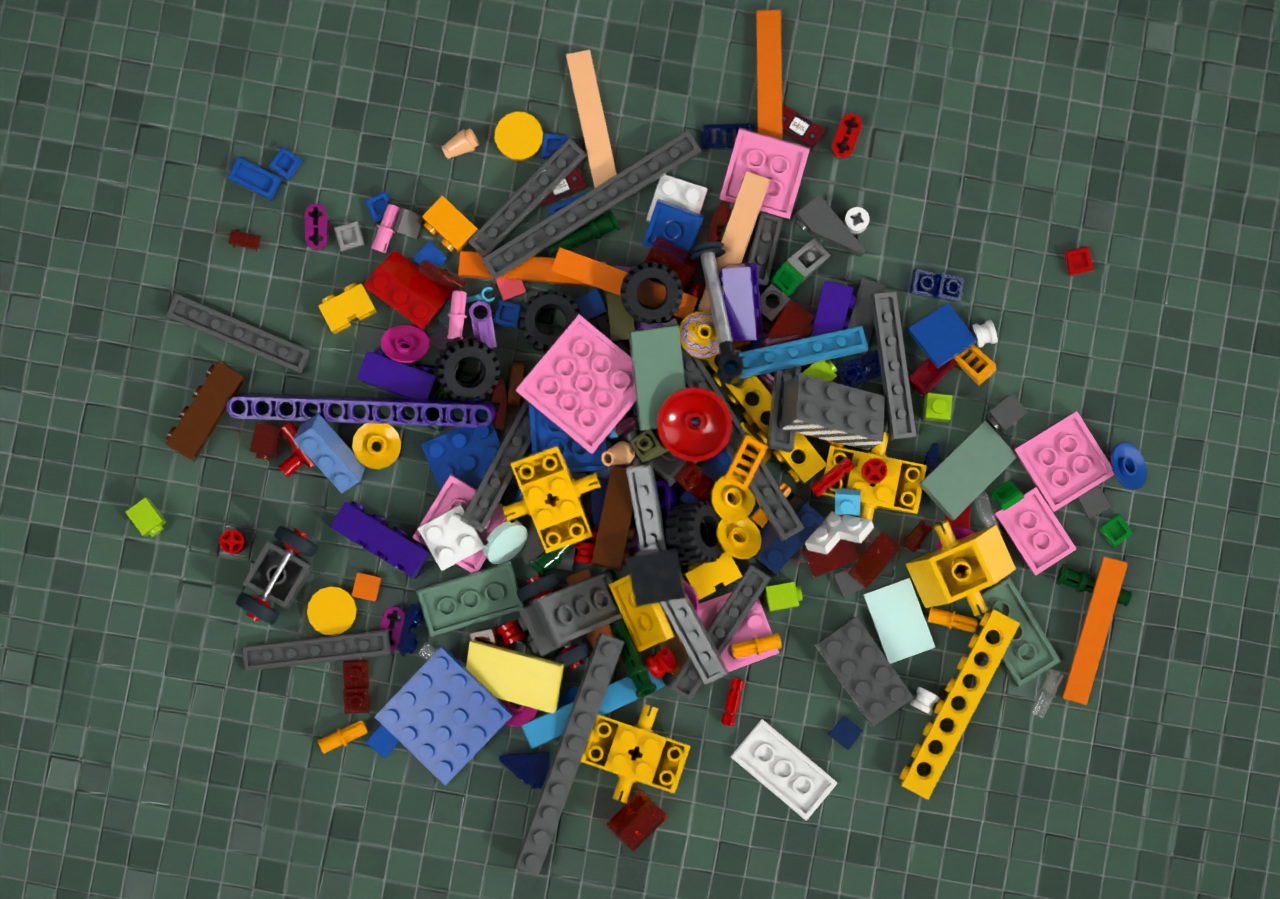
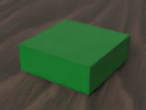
[771,261,805,296]
[990,480,1024,511]
[1098,514,1133,548]

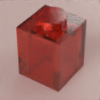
[250,423,282,461]

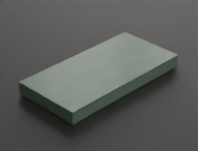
[629,325,685,431]
[918,420,1018,521]
[416,561,525,637]
[967,577,1061,687]

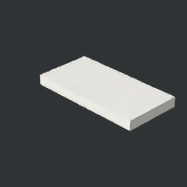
[730,719,838,821]

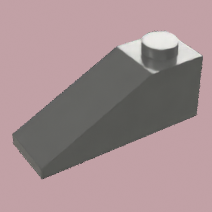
[795,194,866,257]

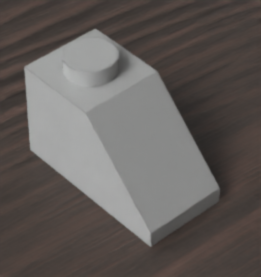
[775,238,831,285]

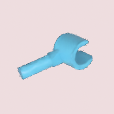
[466,287,495,303]

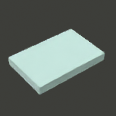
[863,578,935,664]

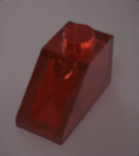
[760,299,815,347]
[847,531,902,589]

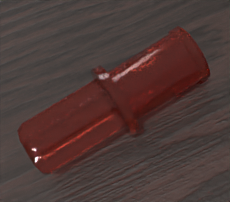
[418,260,466,292]

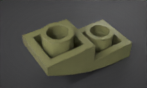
[606,294,635,342]
[630,429,669,462]

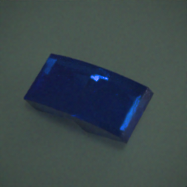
[909,269,965,302]
[836,350,881,387]
[399,604,423,657]

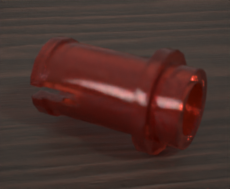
[229,229,261,251]
[903,520,933,552]

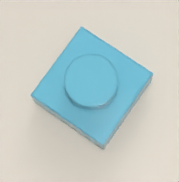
[835,488,861,516]

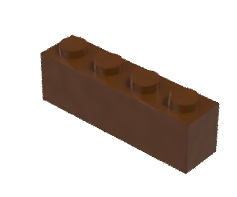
[166,361,246,462]
[592,466,635,571]

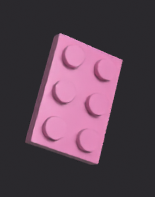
[994,487,1076,576]

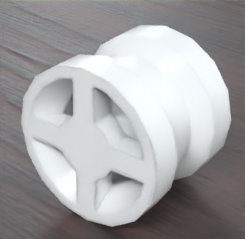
[844,207,870,234]
[971,320,998,348]
[910,687,940,715]

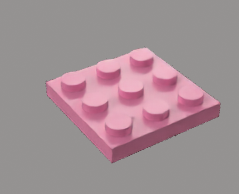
[719,128,810,219]
[1014,411,1114,512]
[412,474,507,573]
[697,591,779,672]

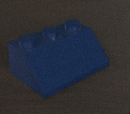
[753,492,825,576]

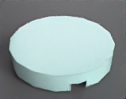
[483,520,528,564]

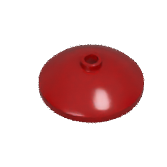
[657,387,732,461]

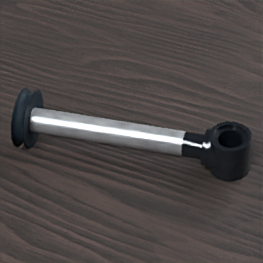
[688,241,744,384]

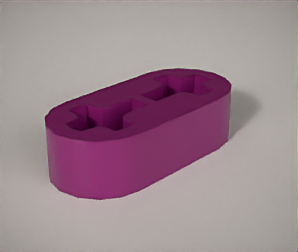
[305,203,328,251]
[379,607,406,652]

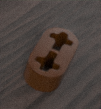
[507,360,526,407]

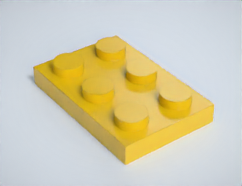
[609,574,674,653]

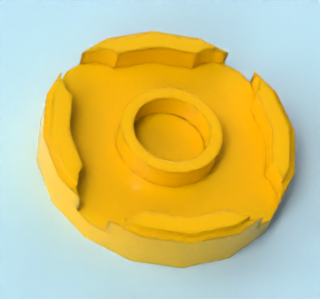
[495,112,543,161]
[307,587,357,636]

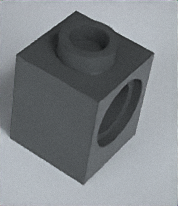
[760,284,790,324]
[986,393,1028,432]

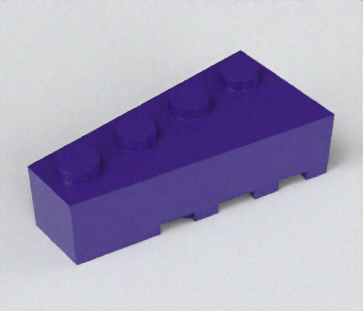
[330,501,431,579]

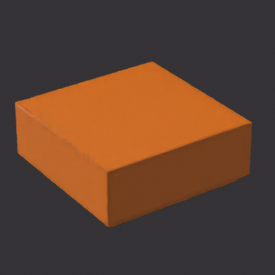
[352,572,382,602]

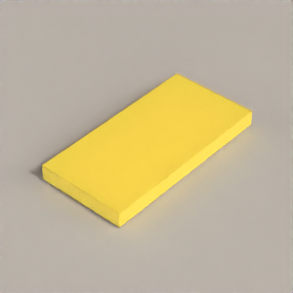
[466,640,564,713]

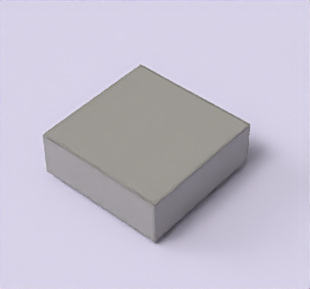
[334,221,365,252]

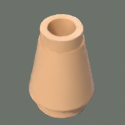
[441,128,479,159]
[601,441,635,466]

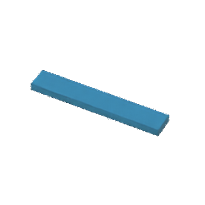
[724,326,868,379]
[521,671,665,749]

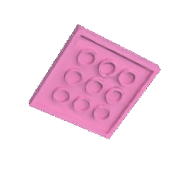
[515,315,636,454]

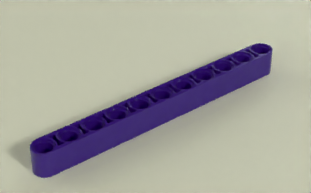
[227,393,496,427]

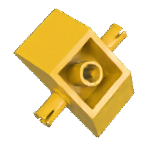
[822,432,927,520]
[502,446,601,553]
[905,520,1016,616]
[581,704,690,803]

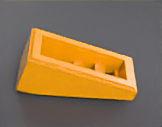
[953,345,996,386]
[723,435,768,491]

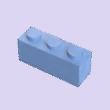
[294,413,366,493]

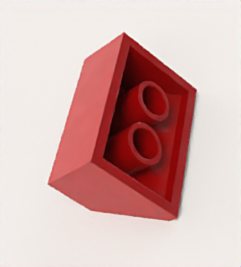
[364,251,452,332]

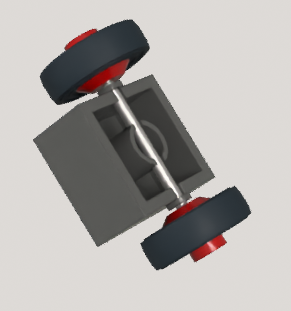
[236,525,318,624]
[516,572,593,669]

